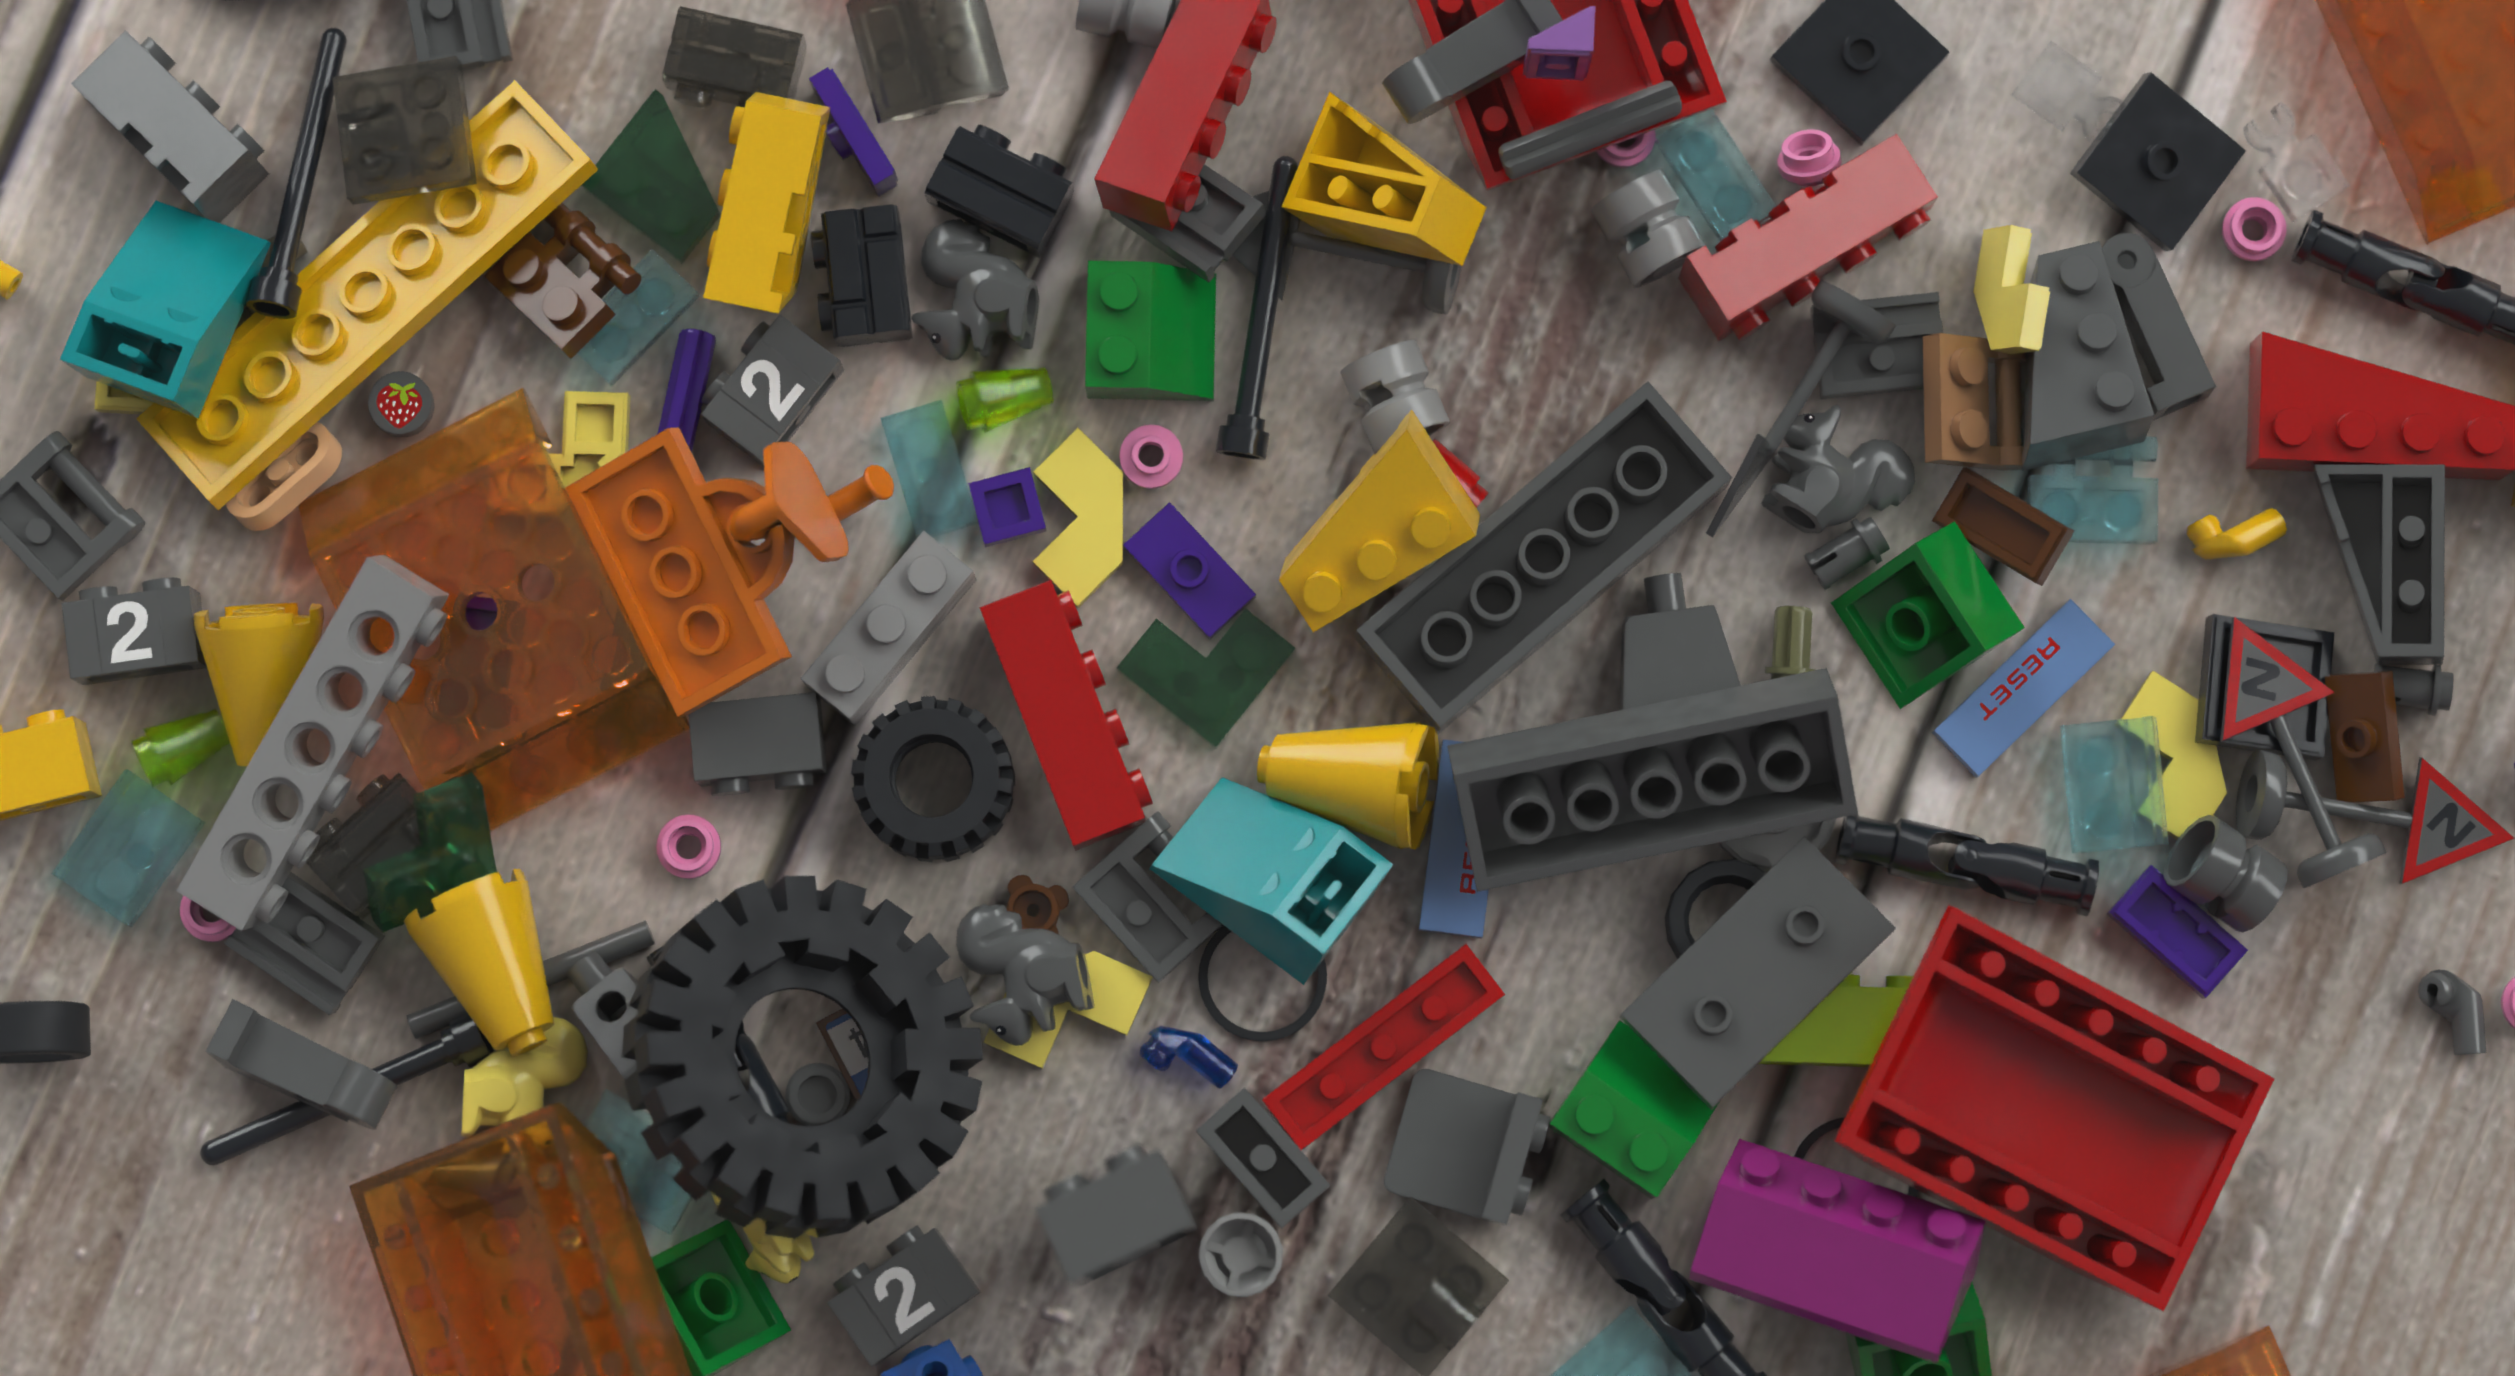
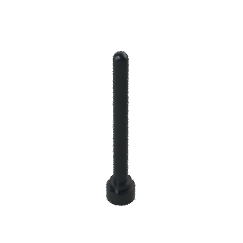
[246,28,346,319]
[1216,156,1298,460]
[200,1013,494,1165]

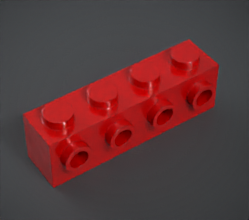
[1094,0,1277,231]
[979,580,1153,851]

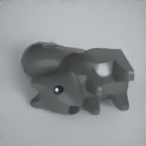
[911,219,1040,361]
[1761,405,1915,534]
[956,904,1095,1046]

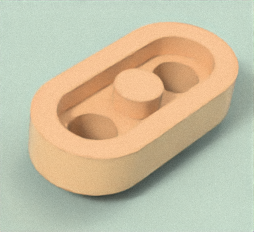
[226,422,342,531]

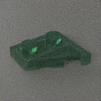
[581,89,721,264]

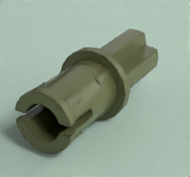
[1765,606,1816,679]

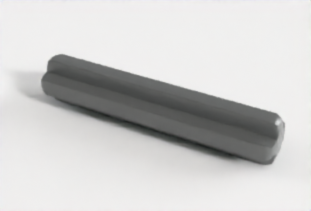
[1498,80,1682,179]

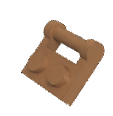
[1923,333,2027,470]

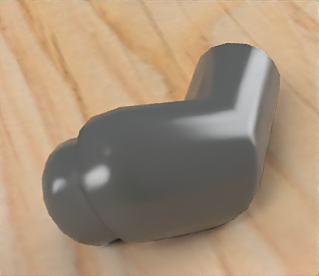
[2418,969,2487,1055]

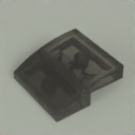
[845,0,1009,124]

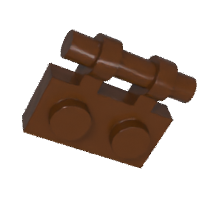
[484,203,641,359]

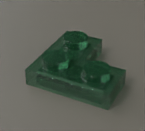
[1116,609,1296,749]
[363,772,497,933]

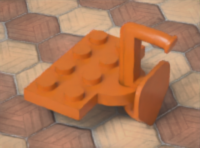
[565,427,894,717]

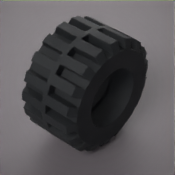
[851,696,1015,863]

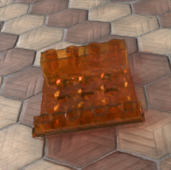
[298,388,690,845]

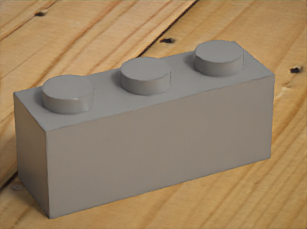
[800,531,977,726]

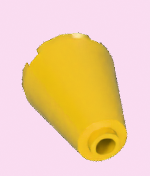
[194,603,324,767]
[1257,722,1439,850]
[404,868,554,1056]

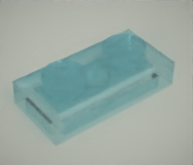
[1655,109,1776,242]
[577,249,700,387]
[881,400,979,538]

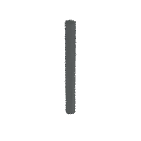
[407,920,655,1039]

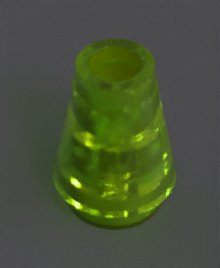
[956,367,1054,433]
[130,708,230,787]

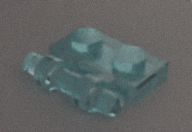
[2027,436,2158,545]

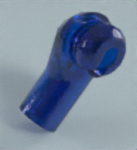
[1139,1025,1238,1088]

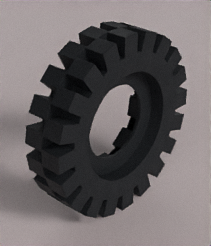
[622,876,983,1238]

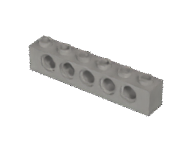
[176,555,449,931]

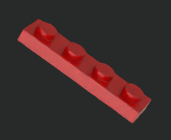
[1262,944,1505,1151]

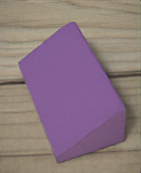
[1523,6,1595,81]

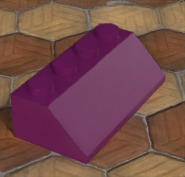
[1689,1139,1986,1363]

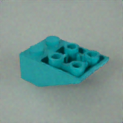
[60,200,271,418]
[1149,777,1394,985]

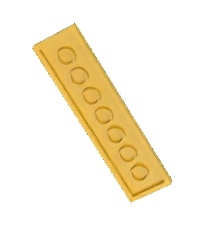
[136,80,598,510]

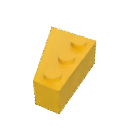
[1281,91,1487,266]
[703,92,830,314]
[1279,409,1480,633]

